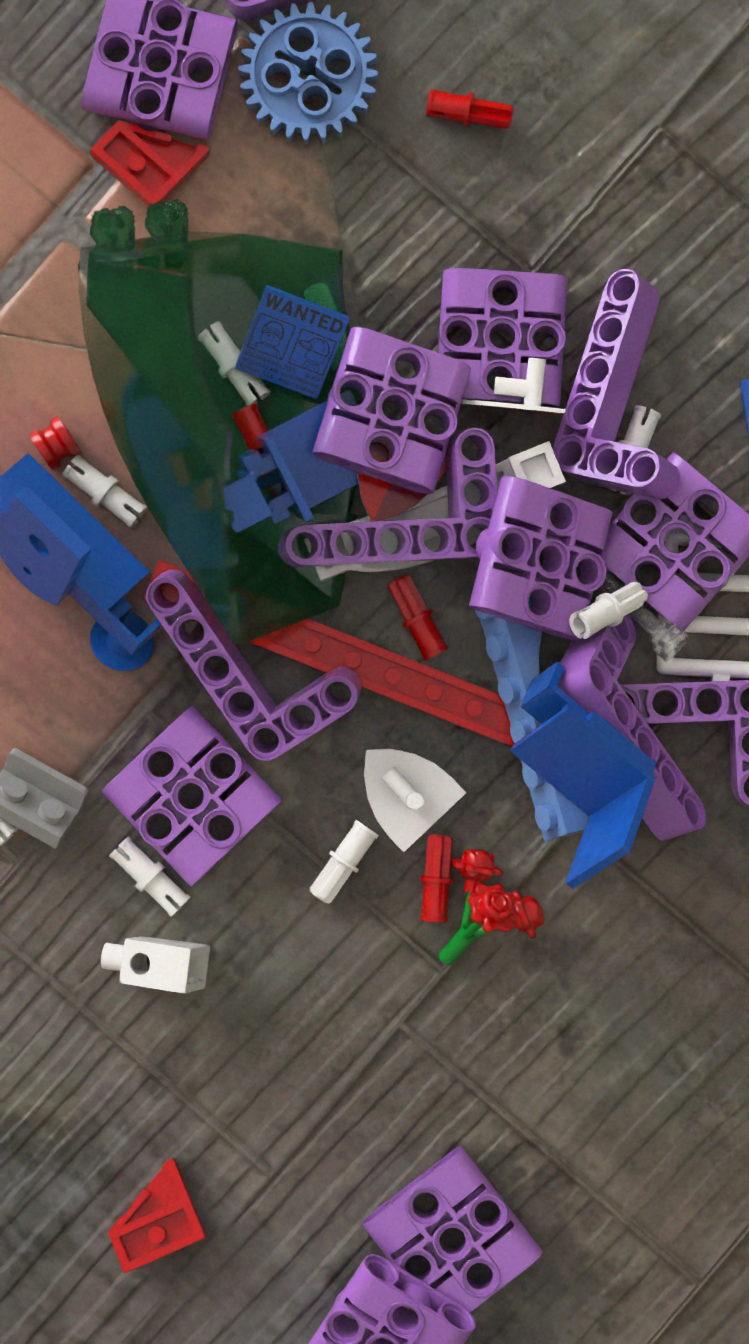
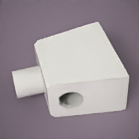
[101,936,211,993]

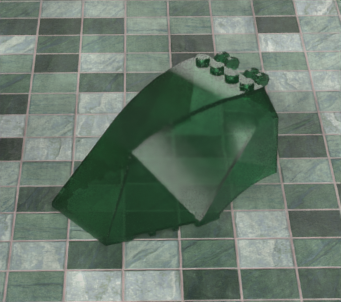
[78,199,361,645]

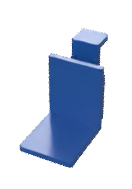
[216,391,358,532]
[510,662,656,889]

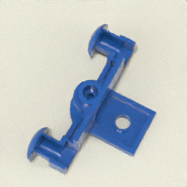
[0,453,161,671]

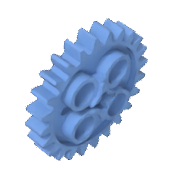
[238,2,378,145]

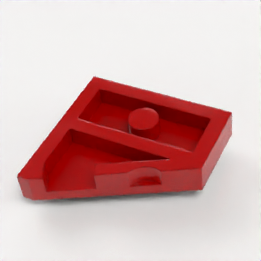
[90,120,210,212]
[108,1158,207,1274]

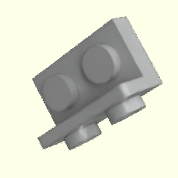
[0,748,89,849]

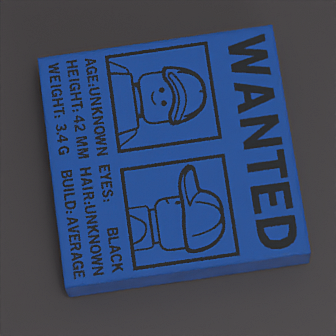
[235,285,349,399]

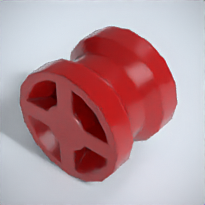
[29,416,81,471]

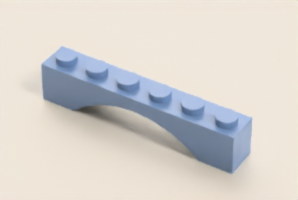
[472,590,589,842]

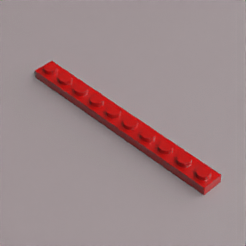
[143,560,515,747]

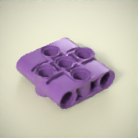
[81,0,238,140]
[438,268,568,408]
[312,327,471,494]
[602,452,749,633]
[469,476,613,641]
[101,705,283,887]
[362,1146,543,1313]
[308,1254,475,1344]

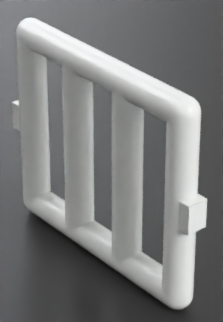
[656,532,749,682]

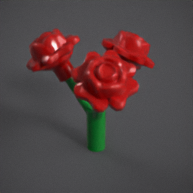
[438,849,544,966]

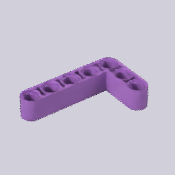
[553,269,680,499]
[278,428,497,567]
[146,570,362,761]
[558,614,706,841]
[621,680,749,807]

